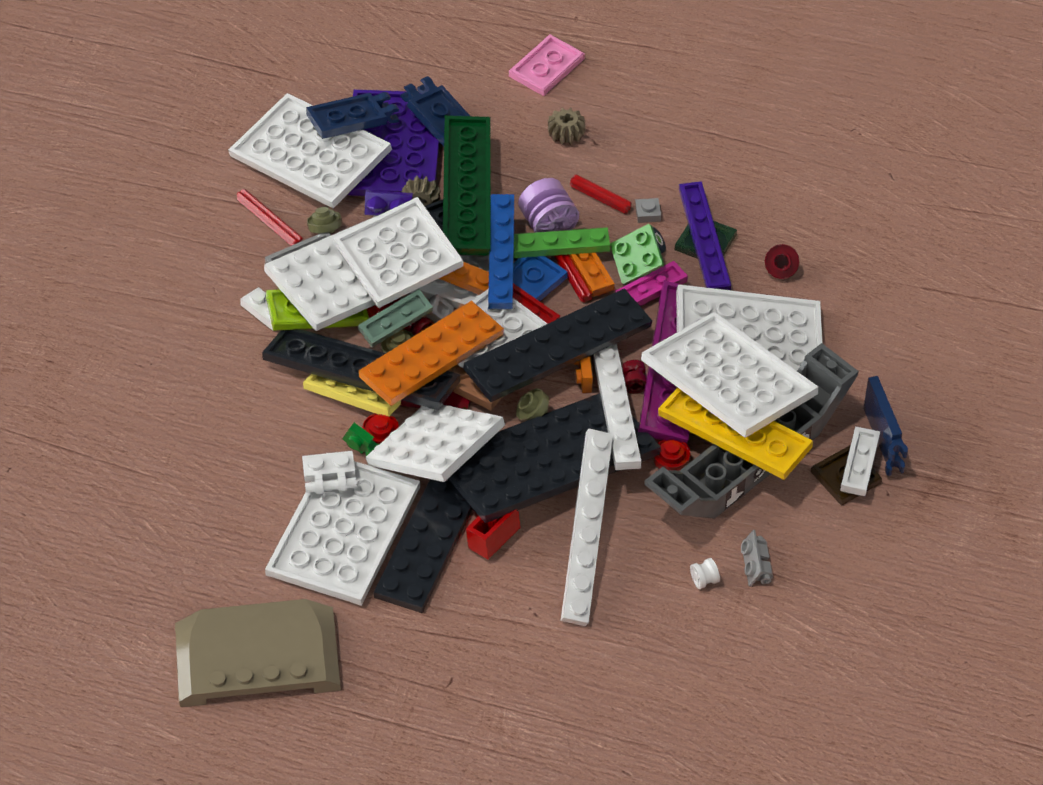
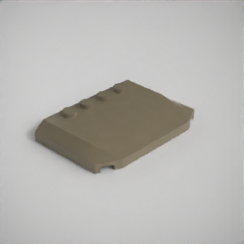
[175,599,341,707]

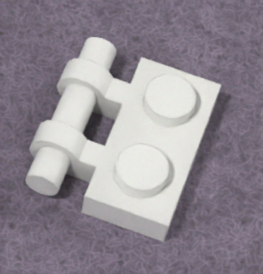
[302,451,357,494]

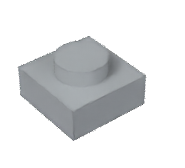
[635,198,661,223]
[426,294,454,323]

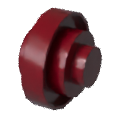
[764,244,800,279]

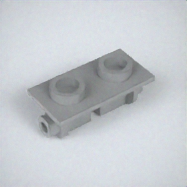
[741,530,773,587]

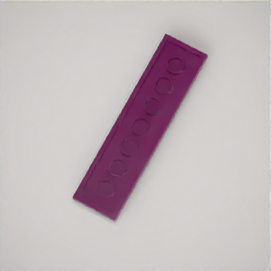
[638,280,689,444]

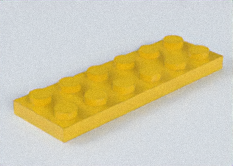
[658,388,813,480]

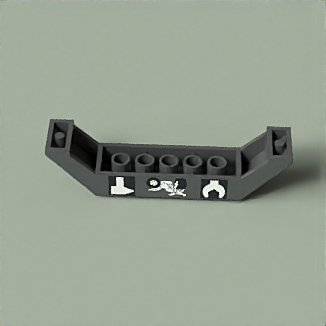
[645,343,859,519]

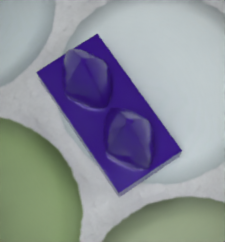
[365,190,413,216]

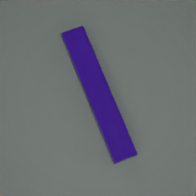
[679,181,731,291]

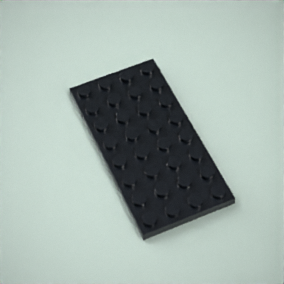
[448,393,661,523]

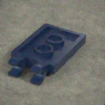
[401,76,470,146]
[306,92,399,139]
[863,376,908,476]

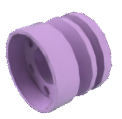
[518,178,579,233]

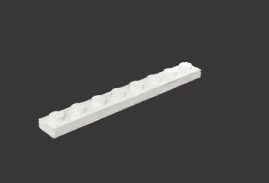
[593,343,641,470]
[561,429,613,626]

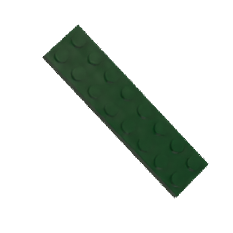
[443,115,491,256]

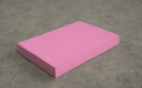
[509,34,585,96]

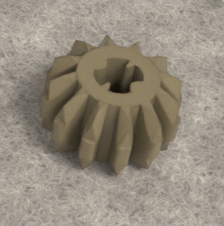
[548,108,586,145]
[402,176,441,206]

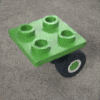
[610,224,666,285]

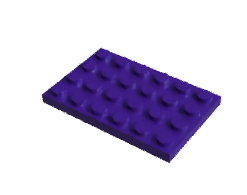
[347,89,439,196]

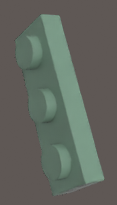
[358,289,433,347]

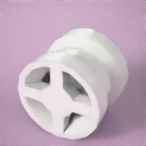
[690,558,720,589]

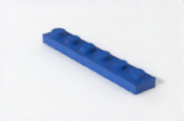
[488,194,514,309]

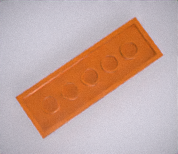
[359,301,504,406]

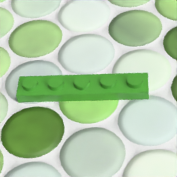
[513,227,610,258]

